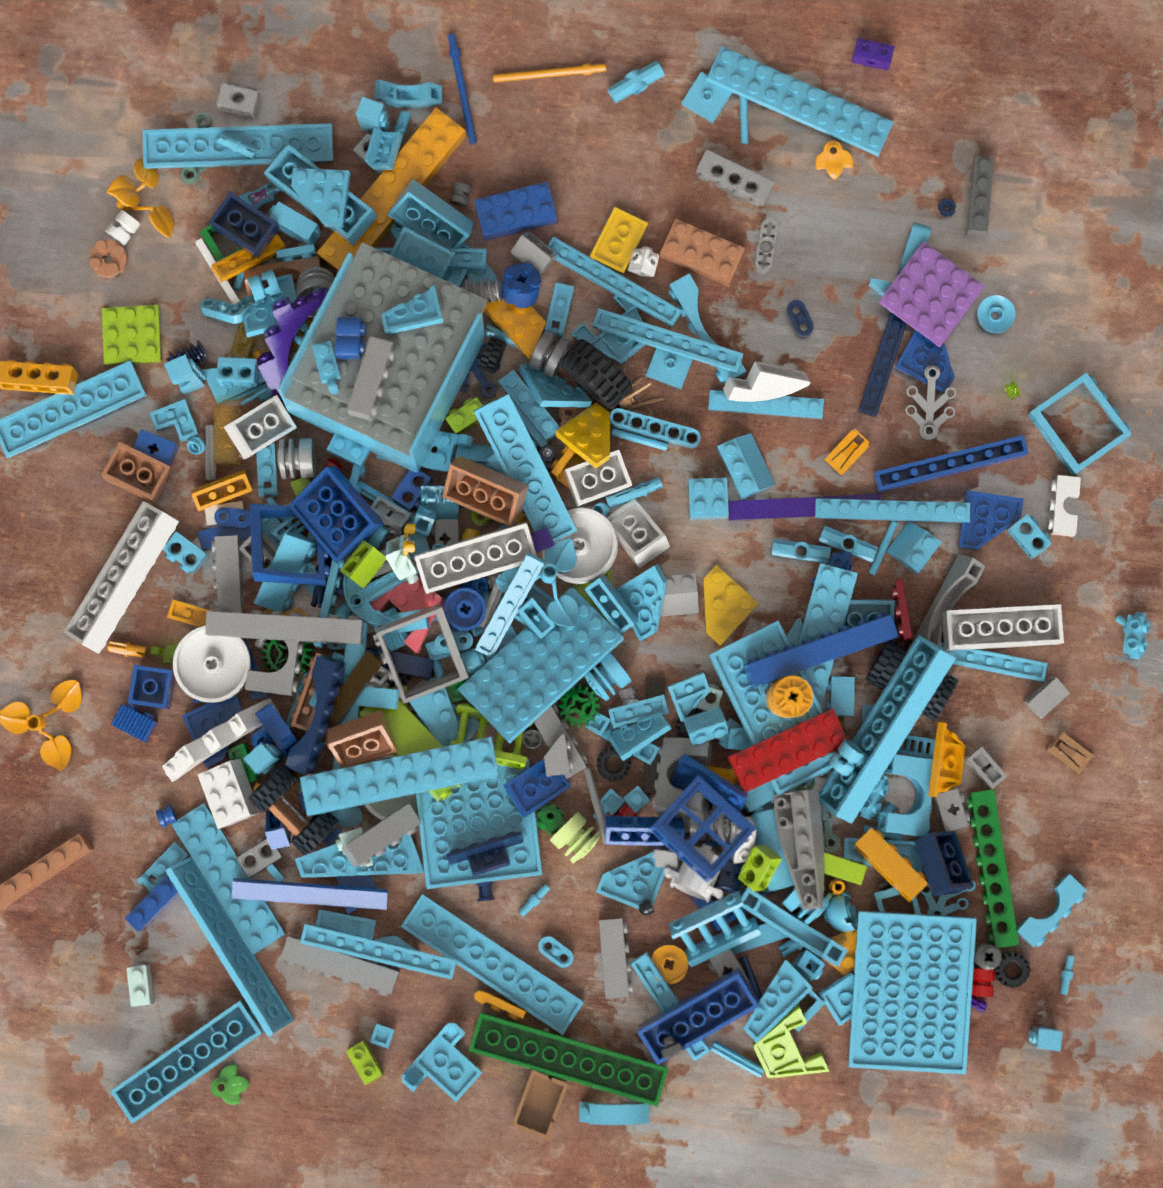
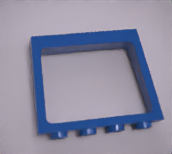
[250,504,330,586]

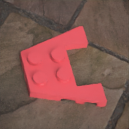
[371,575,443,654]

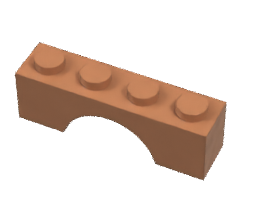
[244,256,322,296]

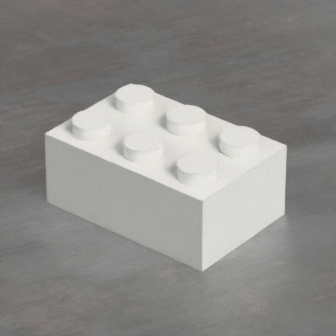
[224,395,297,460]
[563,450,632,507]
[198,759,260,829]

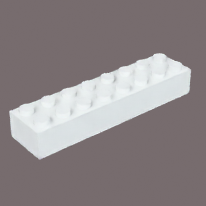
[64,501,179,654]

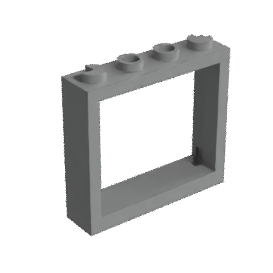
[373,604,468,704]

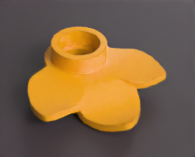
[815,141,853,179]

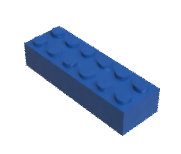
[637,968,759,1065]

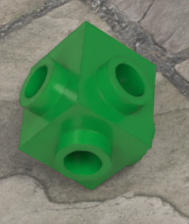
[536,804,566,837]

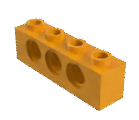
[0,360,78,395]

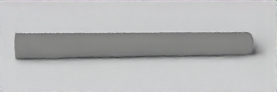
[583,768,605,844]

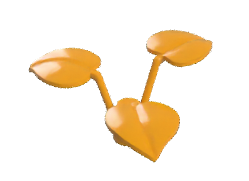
[107,157,174,238]
[0,680,82,771]

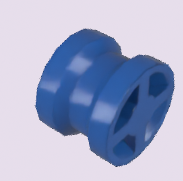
[156,804,178,828]

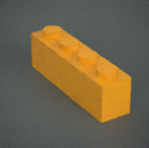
[854,828,928,903]

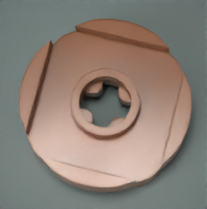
[89,239,128,278]

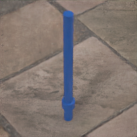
[447,34,477,144]

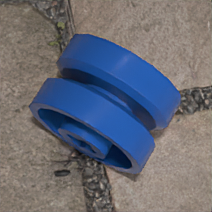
[441,588,486,631]

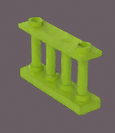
[449,704,533,770]

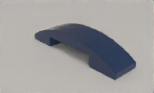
[366,648,434,679]

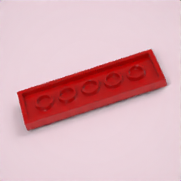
[728,708,847,793]

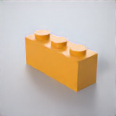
[191,469,252,512]

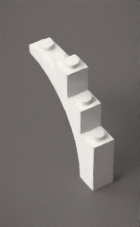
[162,698,279,782]

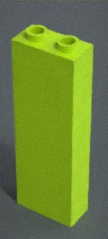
[359,700,462,802]

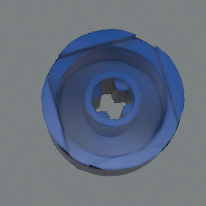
[502,263,541,308]

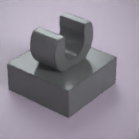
[661,1036,685,1059]

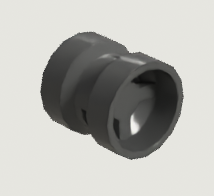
[450,182,472,207]
[523,729,543,749]

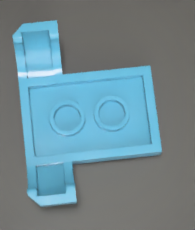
[402,1023,483,1102]

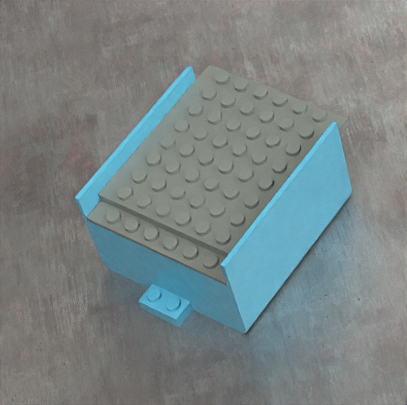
[278,242,488,473]

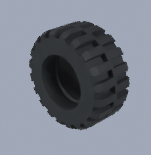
[560,339,632,409]

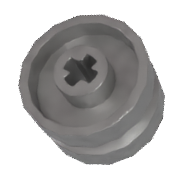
[529,329,572,378]

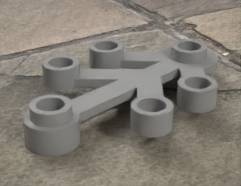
[905,365,956,440]

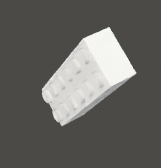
[415,522,537,594]
[942,604,1064,651]

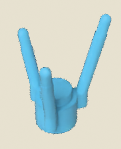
[231,383,273,405]

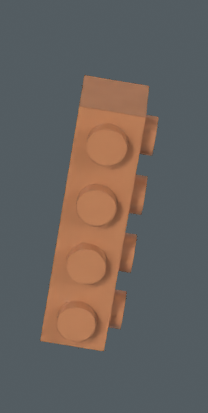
[290,653,322,731]

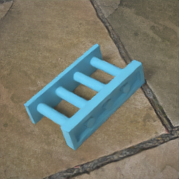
[668,891,761,967]

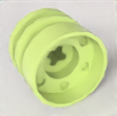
[550,812,601,864]

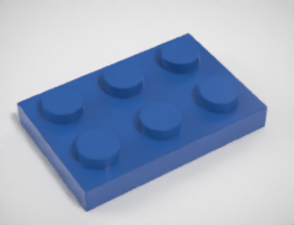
[503,758,571,817]

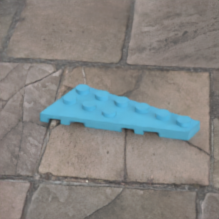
[295,834,424,878]

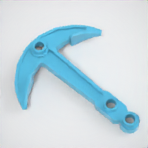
[343,543,445,627]

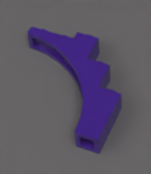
[257,287,328,402]

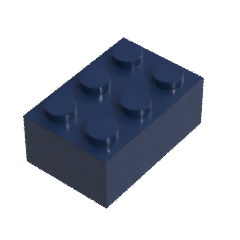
[208,192,280,259]
[914,831,974,896]

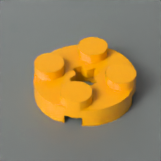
[651,945,688,984]

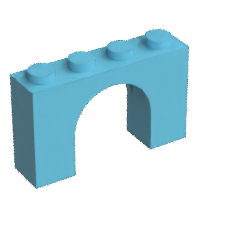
[877,754,933,837]

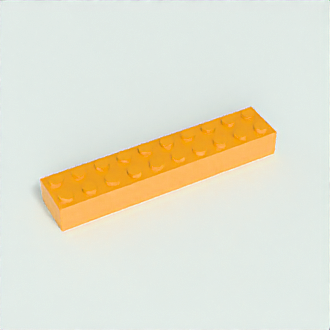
[317,108,467,272]

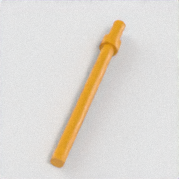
[493,63,606,82]

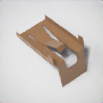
[1045,730,1094,775]

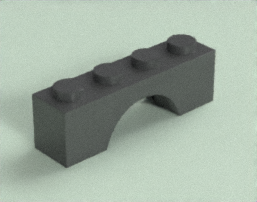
[966,156,994,237]

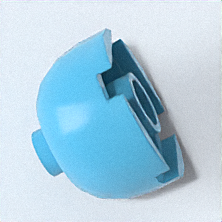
[824,892,858,932]

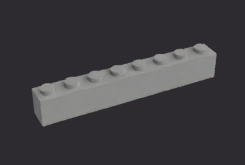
[205,608,364,645]

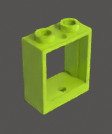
[824,853,867,885]

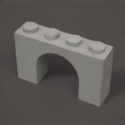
[245,614,304,697]
[652,737,712,817]

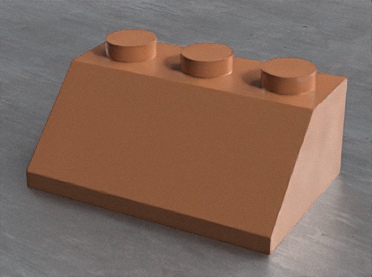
[101,442,171,505]
[327,710,397,768]

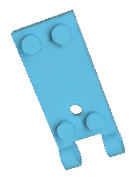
[376,431,473,472]

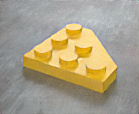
[555,402,610,469]
[703,565,759,646]

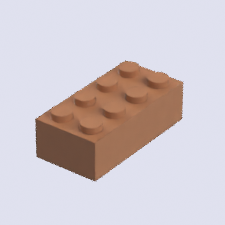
[660,218,745,287]
[442,456,529,527]

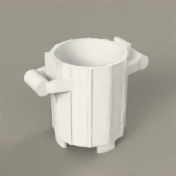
[664,844,723,903]

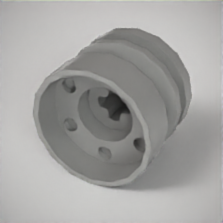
[296,267,335,318]
[277,438,316,479]
[690,800,731,842]

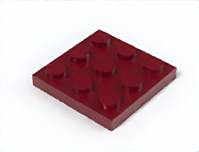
[892,579,913,642]

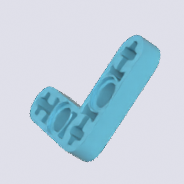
[200,295,255,324]

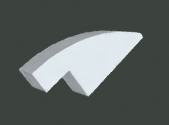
[723,361,810,402]

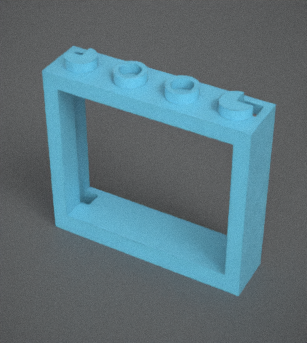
[1028,373,1132,476]

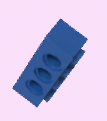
[603,816,685,846]

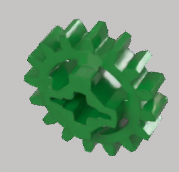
[559,685,601,728]

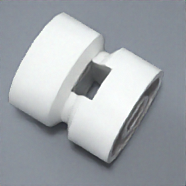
[105,210,141,246]

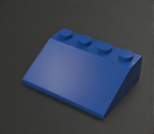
[288,467,384,563]

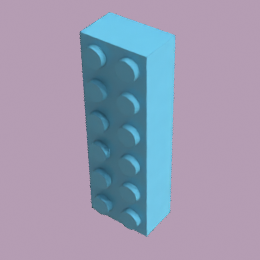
[264,144,377,246]

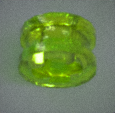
[1004,381,1021,400]

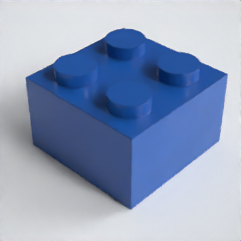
[128,665,175,710]

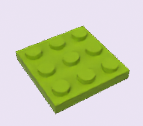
[102,305,162,365]

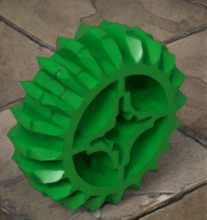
[261,640,313,677]

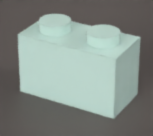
[127,964,154,1007]

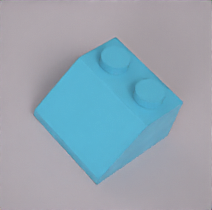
[886,522,942,575]

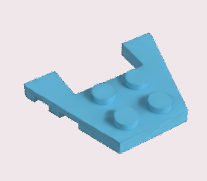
[571,295,646,365]

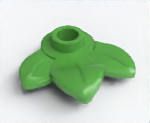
[211,1065,250,1105]

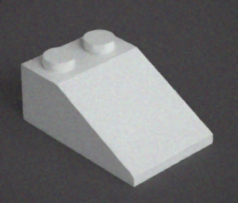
[606,499,670,568]

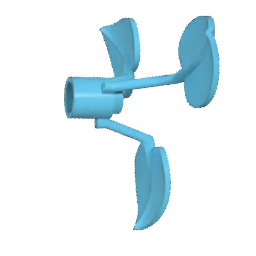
[495,539,579,627]

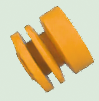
[765,676,813,718]

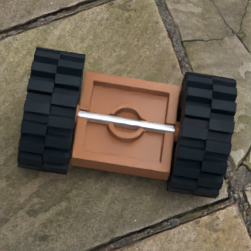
[865,640,959,721]
[248,764,339,855]

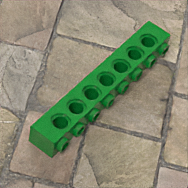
[966,790,1019,948]

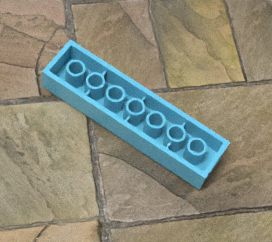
[110,1000,265,1124]

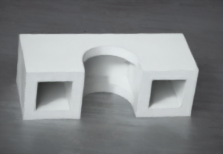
[1047,475,1081,537]

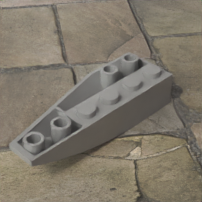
[773,790,824,910]

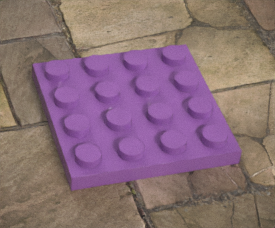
[878,241,985,347]

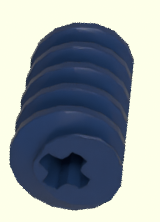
[166,340,209,366]

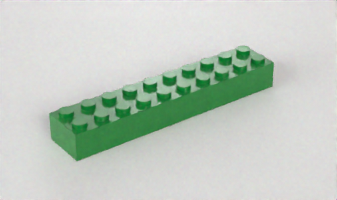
[469,1011,668,1107]

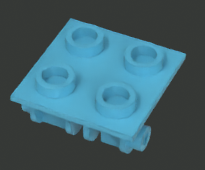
[421,486,459,521]

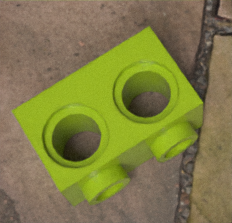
[738,845,782,892]
[346,1040,384,1085]

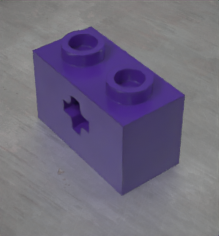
[852,38,894,71]

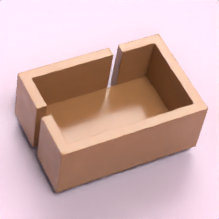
[511,1070,569,1140]

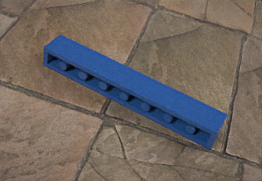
[872,435,1029,493]
[743,613,899,687]

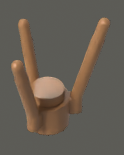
[619,377,665,411]

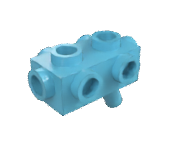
[1115,612,1150,659]
[859,775,890,820]

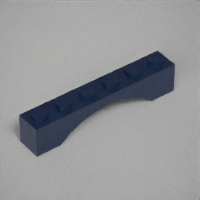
[285,655,345,775]

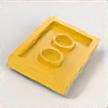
[590,207,649,275]

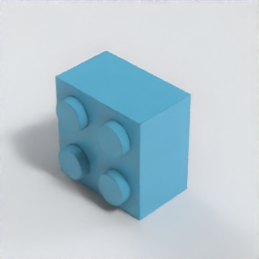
[688,478,729,520]

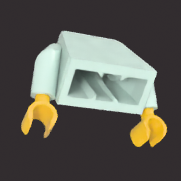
[385,523,419,584]

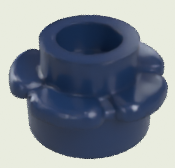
[938,199,956,217]

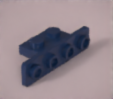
[447,831,523,876]

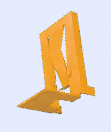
[824,429,869,476]

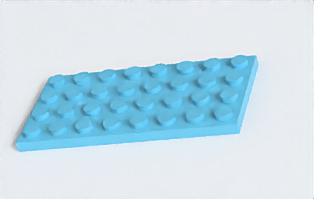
[458,587,624,743]
[709,621,847,795]

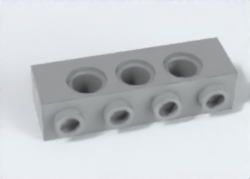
[696,150,775,207]

